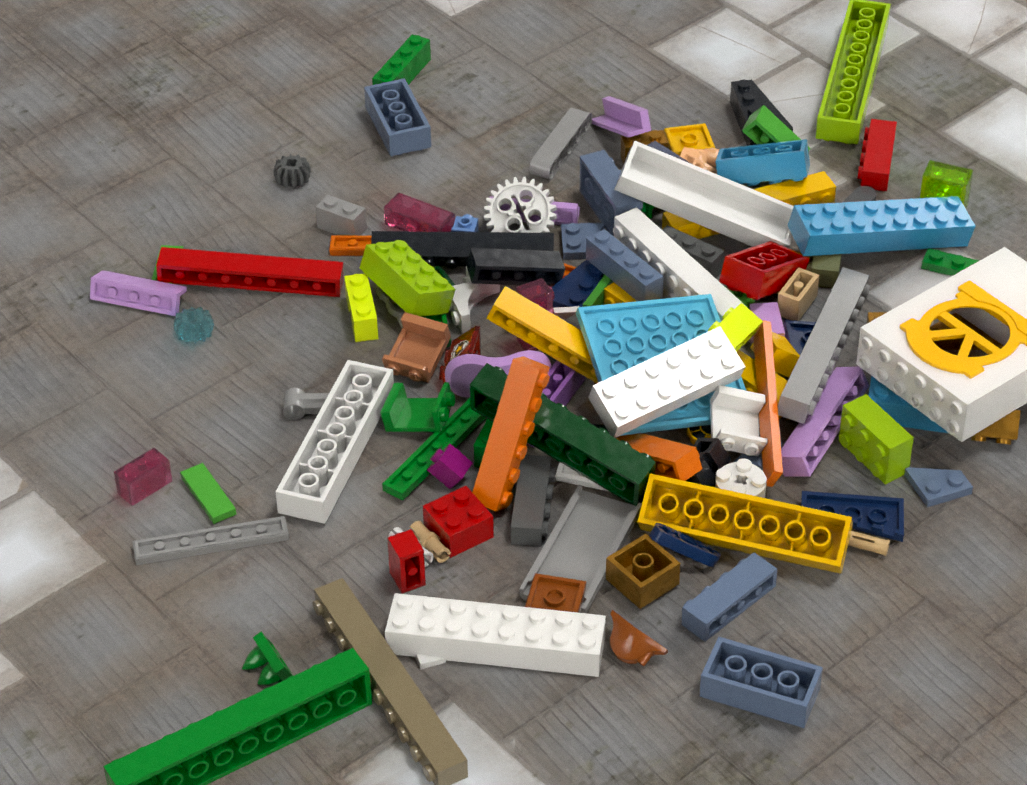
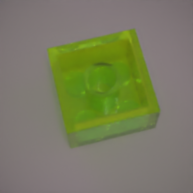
[920,160,973,209]

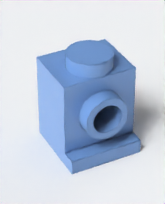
[451,214,479,232]

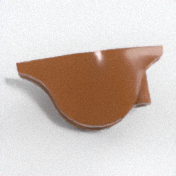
[610,610,668,667]

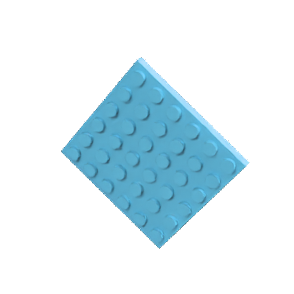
[576,294,746,436]

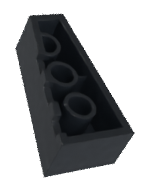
[730,79,793,146]

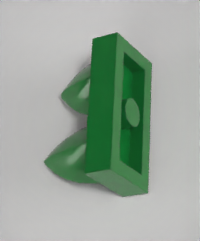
[242,631,293,685]

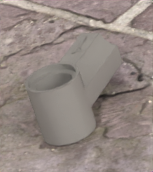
[283,388,329,420]

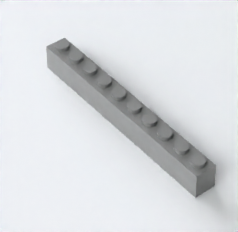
[778,267,871,424]

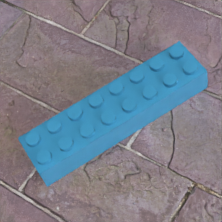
[787,196,976,256]

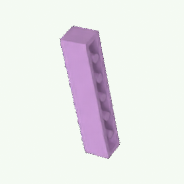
[781,366,869,477]

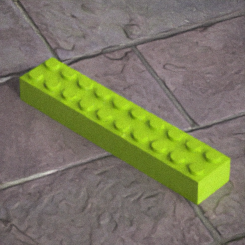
[816,0,891,145]

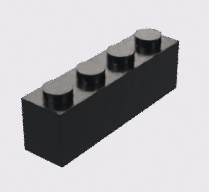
[466,248,565,286]

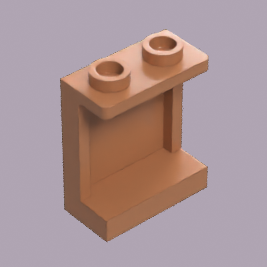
[382,312,451,383]

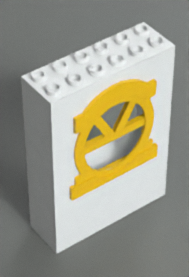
[856,247,1027,442]

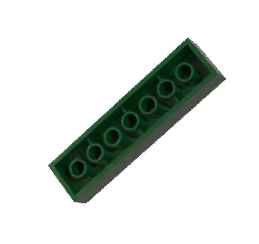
[470,363,656,506]

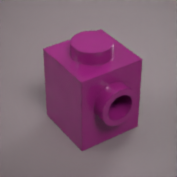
[427,444,473,489]

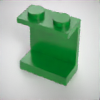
[380,382,455,432]

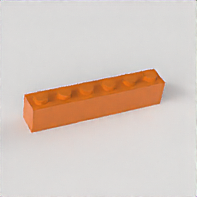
[472,356,550,511]

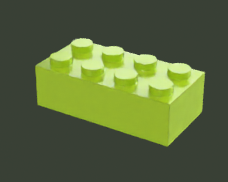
[359,240,456,317]

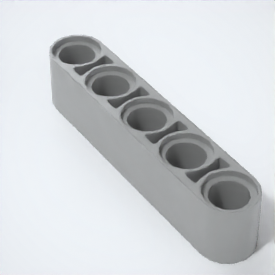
[529,108,592,180]

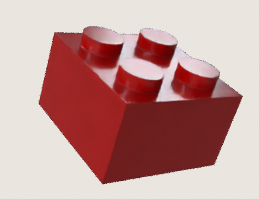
[423,486,494,558]

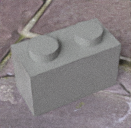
[315,195,367,236]

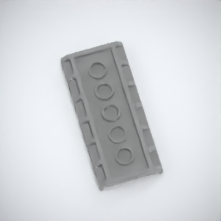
[519,485,642,614]

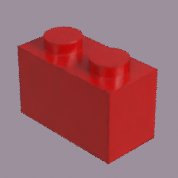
[387,529,426,594]

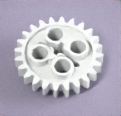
[484,177,557,233]

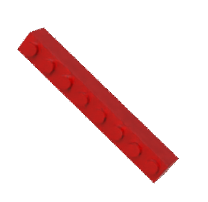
[156,247,344,297]

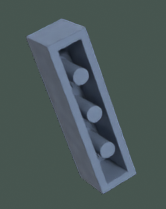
[586,229,664,301]
[682,553,777,642]

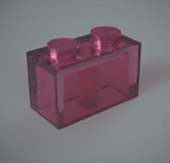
[114,448,172,506]

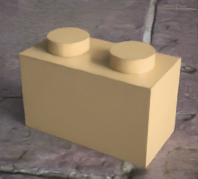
[777,267,819,321]

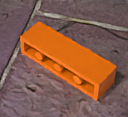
[616,433,702,481]

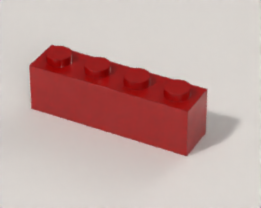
[857,119,897,191]

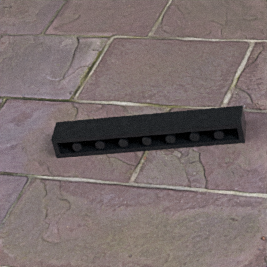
[371,231,554,269]

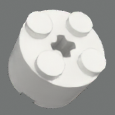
[715,459,767,498]

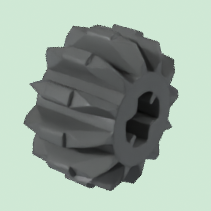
[273,154,311,188]

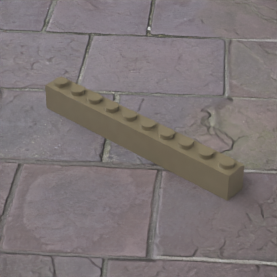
[313,578,468,785]

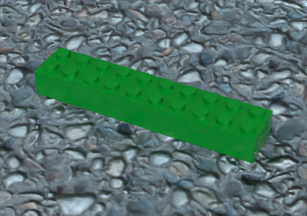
[103,648,372,785]

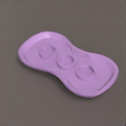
[445,350,552,397]

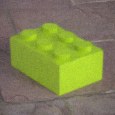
[839,394,914,485]

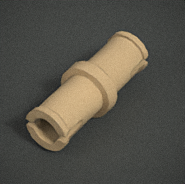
[409,521,451,563]

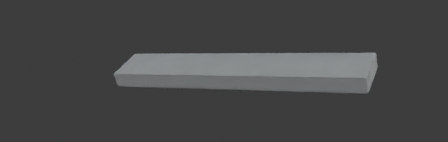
[133,516,289,565]

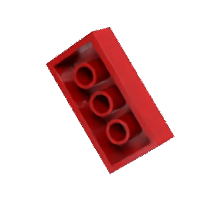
[719,241,810,300]

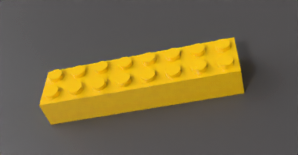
[637,474,853,574]

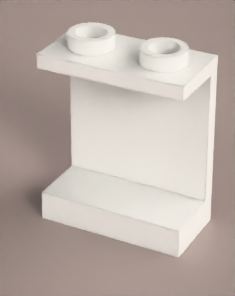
[710,385,768,456]

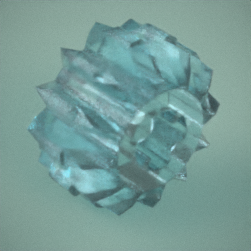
[173,306,214,344]

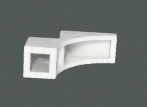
[449,267,500,334]

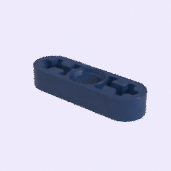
[649,523,721,567]

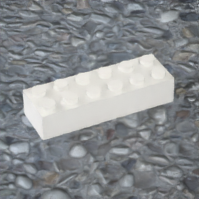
[588,326,745,438]

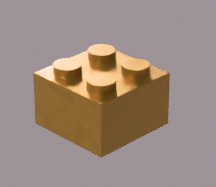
[606,533,680,609]

